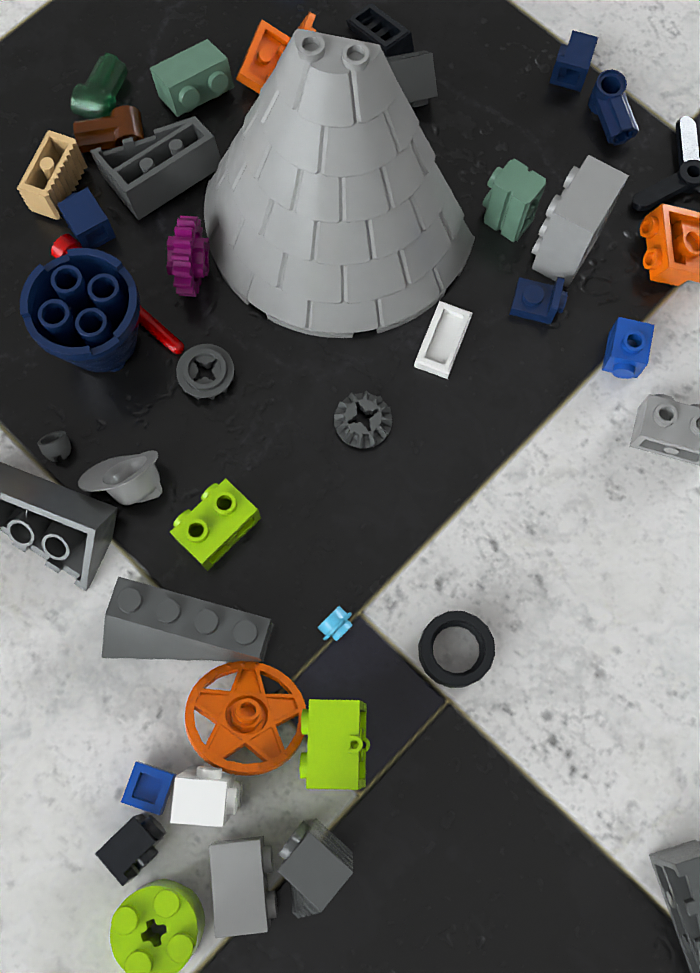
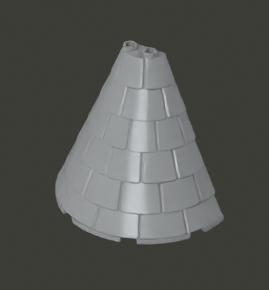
[204,28,475,338]

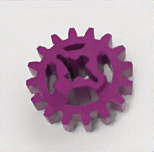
[166,216,210,297]

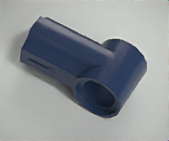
[588,69,639,146]

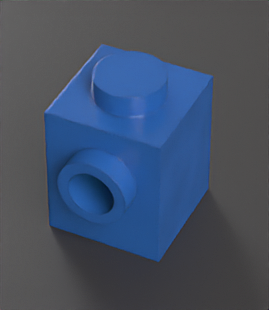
[602,317,655,379]

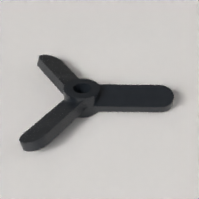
[632,116,700,211]

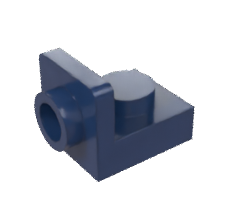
[509,277,568,325]

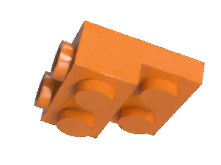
[640,203,700,286]

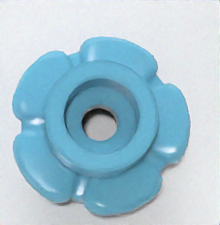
[317,606,353,641]

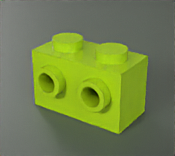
[170,478,261,571]

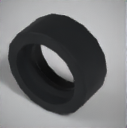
[418,611,495,688]

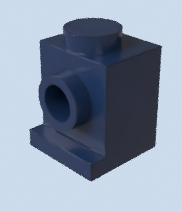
[549,30,598,92]

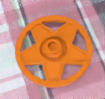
[185,661,306,776]

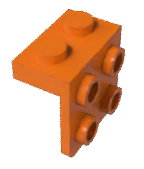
[235,12,316,94]

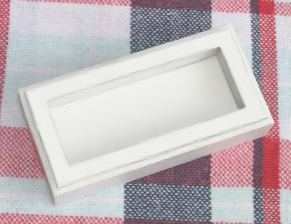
[414,301,473,379]

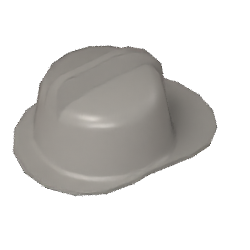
[78,450,162,506]

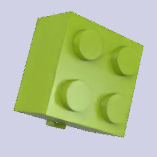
[299,699,370,790]

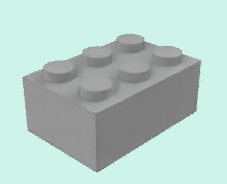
[531,155,629,288]

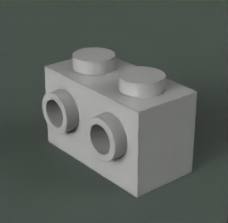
[629,394,700,466]
[209,836,277,938]

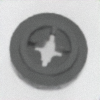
[176,344,234,400]
[334,390,392,448]

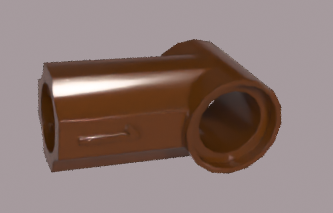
[73,105,144,153]

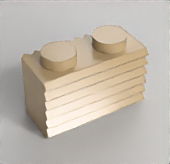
[17,130,88,220]

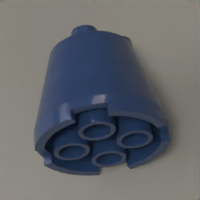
[20,248,140,372]

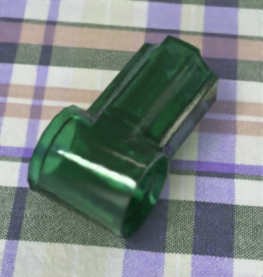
[71,53,128,119]

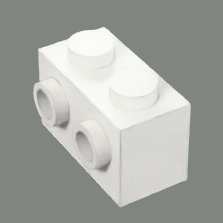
[170,761,243,827]

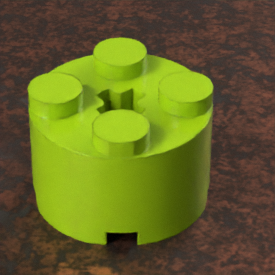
[110,879,205,973]

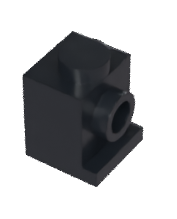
[95,814,166,886]

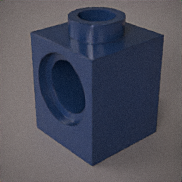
[57,187,116,249]

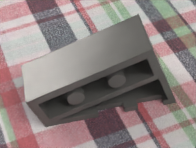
[90,116,221,220]
[649,840,700,973]

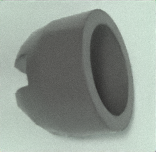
[37,431,71,462]

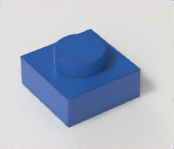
[121,761,177,816]

